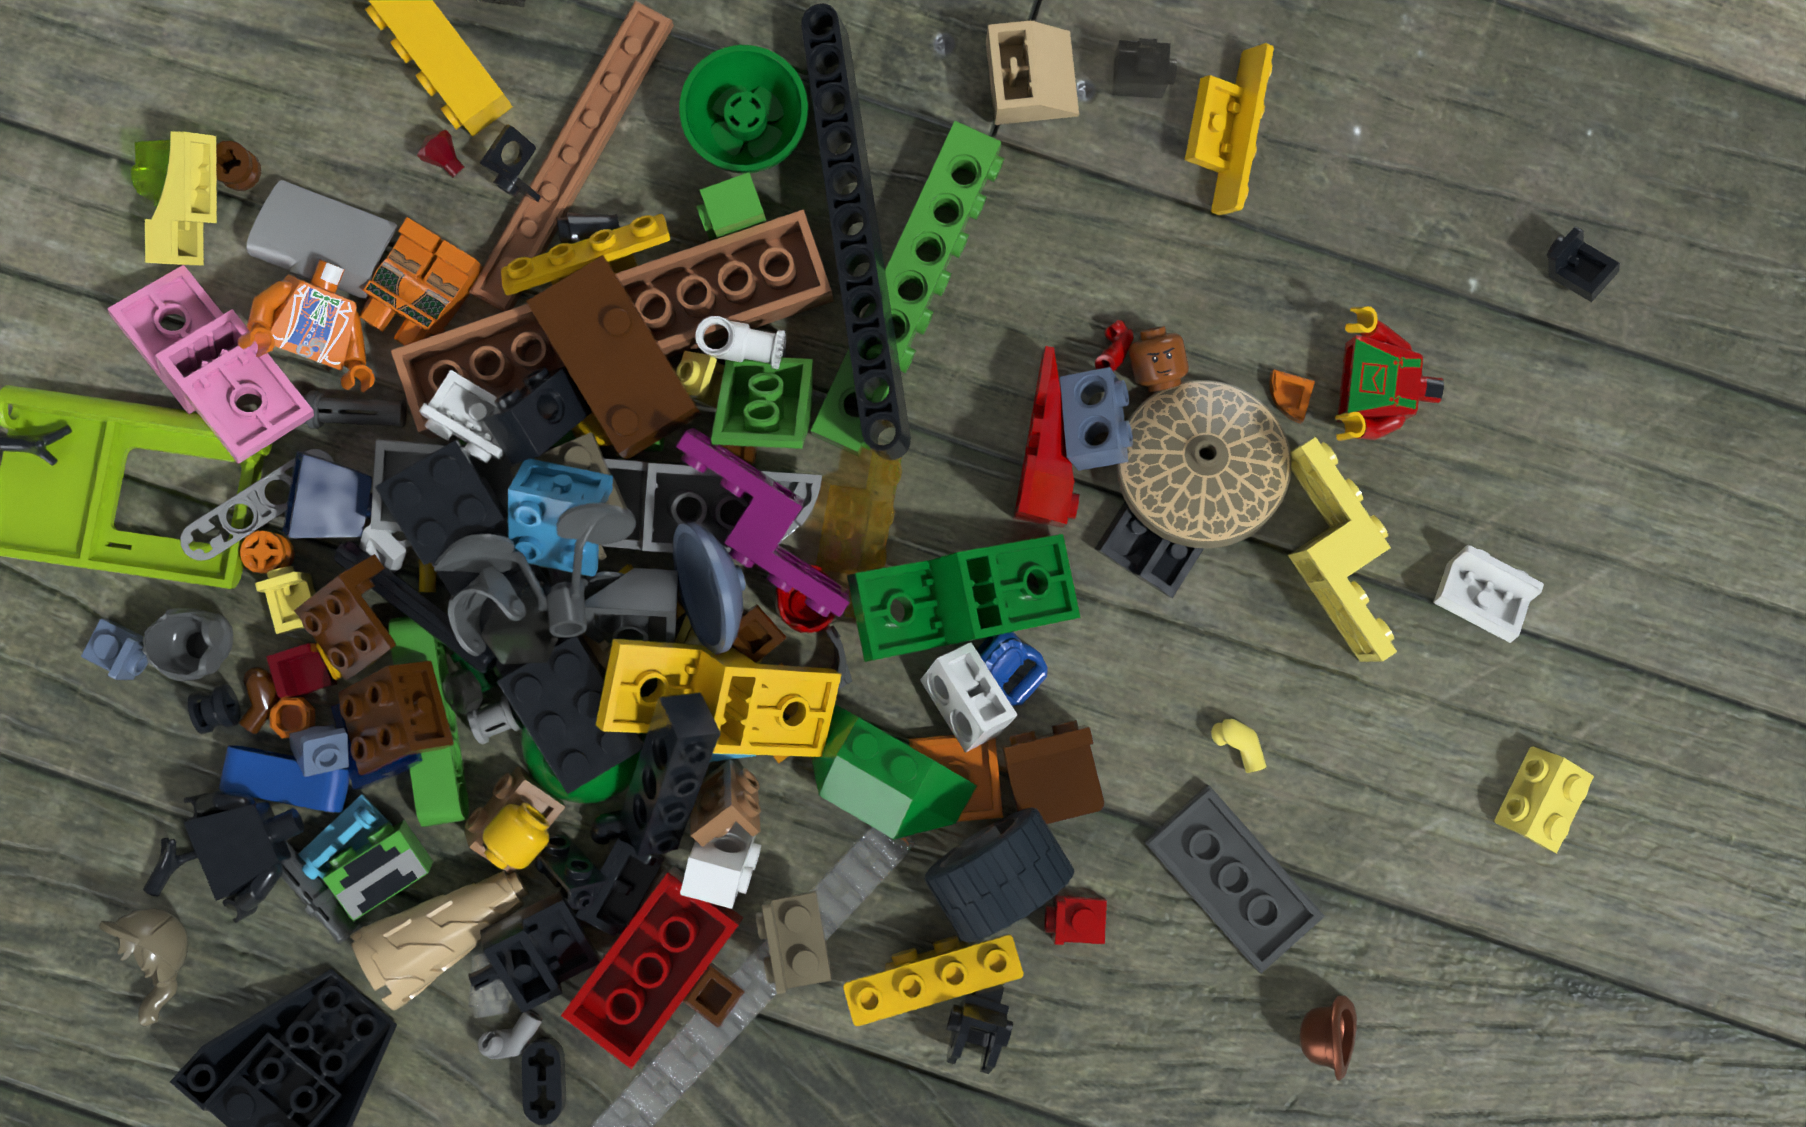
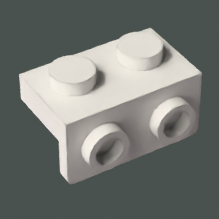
[419,370,506,463]
[1433,545,1544,643]

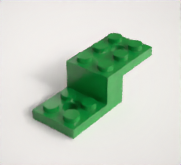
[847,534,1081,662]

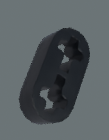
[521,1037,566,1125]

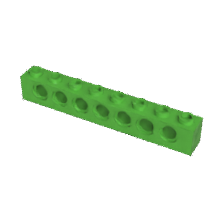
[811,121,1005,457]

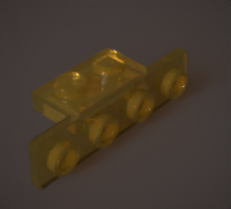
[816,450,902,619]

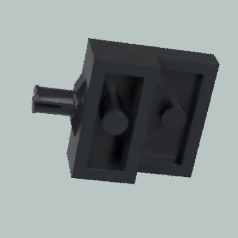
[468,891,600,1013]

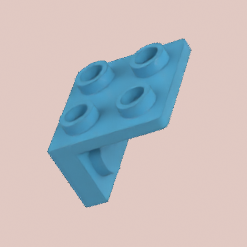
[508,459,613,577]

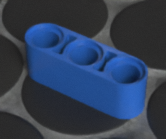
[218,745,352,813]

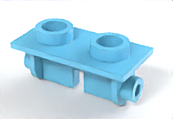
[298,794,392,881]

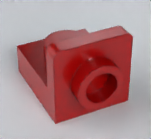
[1044,895,1107,945]

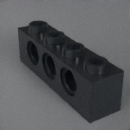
[620,692,721,856]

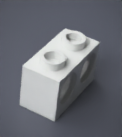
[920,642,1017,753]

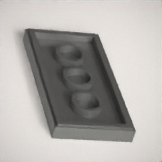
[1143,785,1325,974]

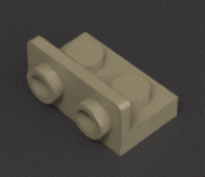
[756,890,832,994]

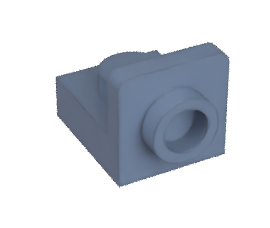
[81,618,148,680]
[289,724,349,777]

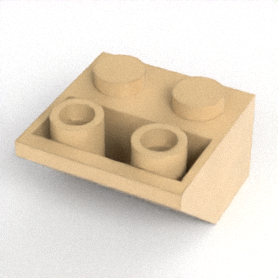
[986,20,1079,125]

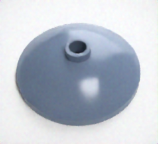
[673,522,746,654]

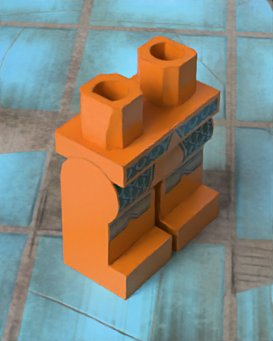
[359,217,483,346]

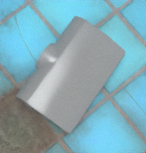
[247,180,398,300]

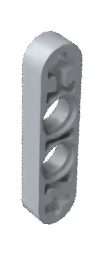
[181,449,334,560]

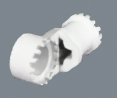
[696,316,785,369]

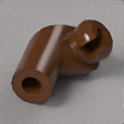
[239,667,280,734]

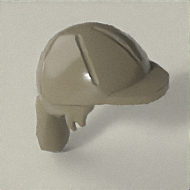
[99,908,188,1027]

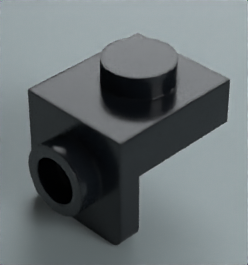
[1547,226,1620,302]

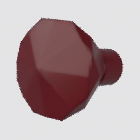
[417,129,465,178]

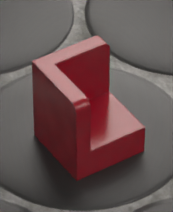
[266,643,337,698]

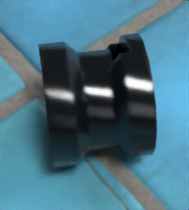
[187,684,241,734]

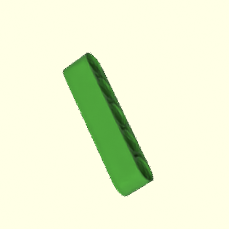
[389,616,469,827]

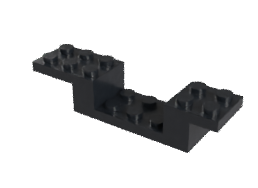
[375,440,644,794]

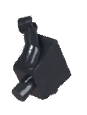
[184,790,304,923]

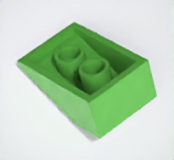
[711,357,813,449]

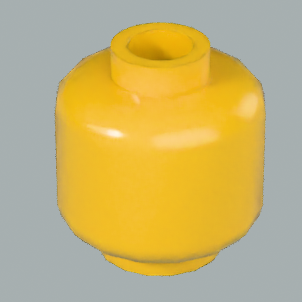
[483,802,549,869]

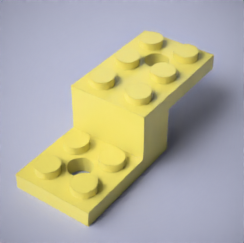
[1288,437,1397,662]

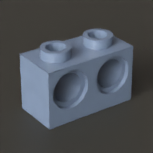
[1060,367,1133,471]

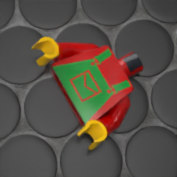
[1335,306,1444,441]

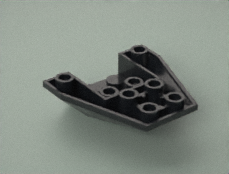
[170,969,397,1127]

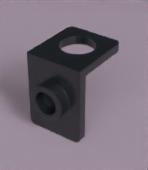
[480,124,541,202]

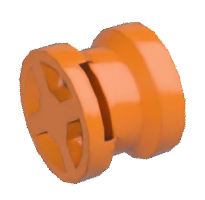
[240,530,295,574]

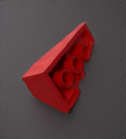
[1013,346,1080,528]

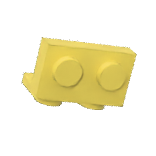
[1495,746,1594,854]

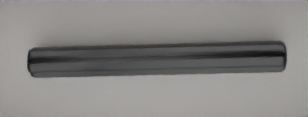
[334,541,499,673]

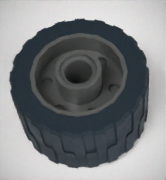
[924,808,1074,942]

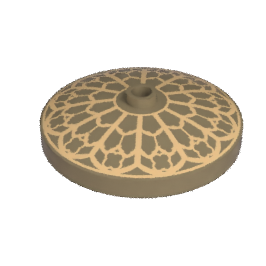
[1117,380,1291,548]

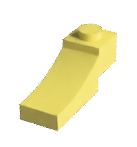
[145,131,217,266]

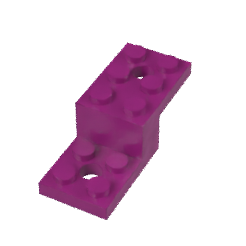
[676,428,850,617]

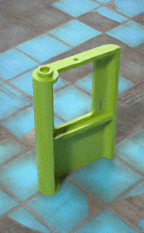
[0,385,272,589]

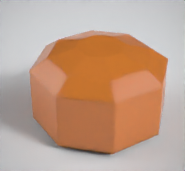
[270,698,315,738]

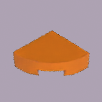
[1269,370,1315,424]

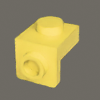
[676,351,725,409]
[255,566,315,634]

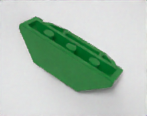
[811,704,977,840]

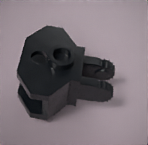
[946,983,1013,1074]

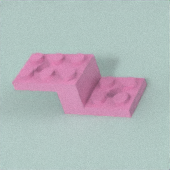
[107,265,314,464]

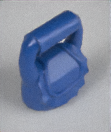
[977,632,1048,706]

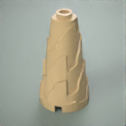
[350,871,528,1010]

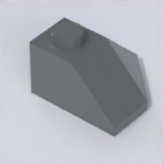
[585,568,678,644]

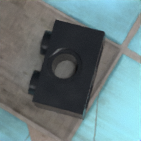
[483,366,593,464]

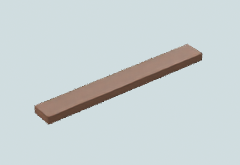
[469,0,674,312]

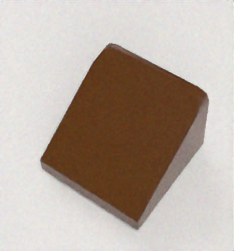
[683,962,745,1028]

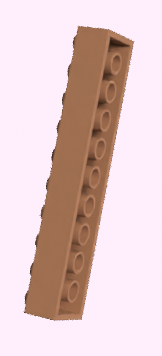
[391,210,834,439]

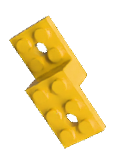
[596,639,841,757]

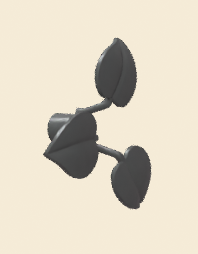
[434,503,636,637]

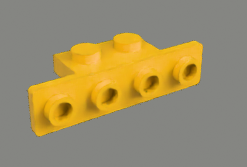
[1185,43,1274,215]
[501,214,671,296]
[843,934,1023,1026]

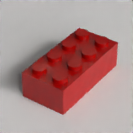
[561,866,743,1070]

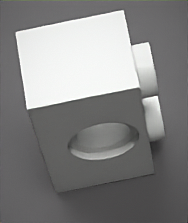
[680,822,762,909]

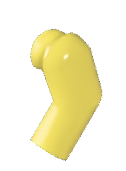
[1211,719,1267,773]

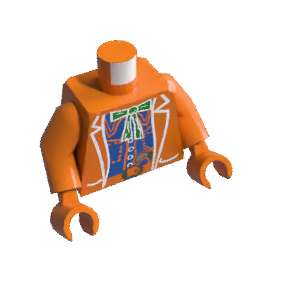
[238,259,375,393]

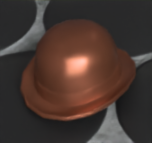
[1300,995,1357,1081]

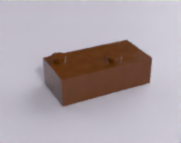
[526,255,702,460]

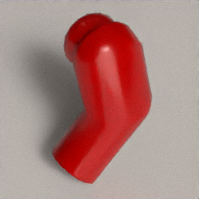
[1095,320,1134,372]

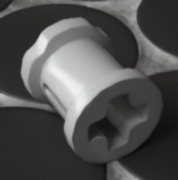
[467,695,523,744]

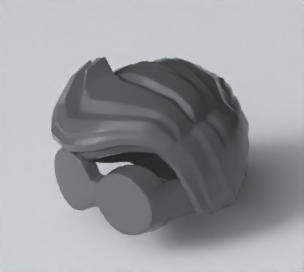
[142,608,233,681]

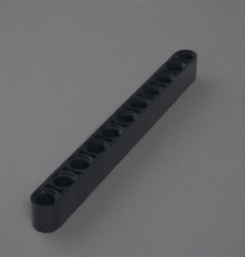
[801,3,911,460]

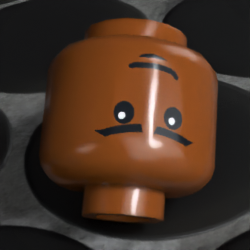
[1129,326,1189,392]

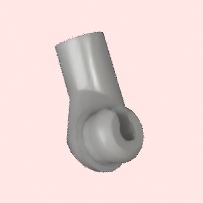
[478,1010,543,1059]

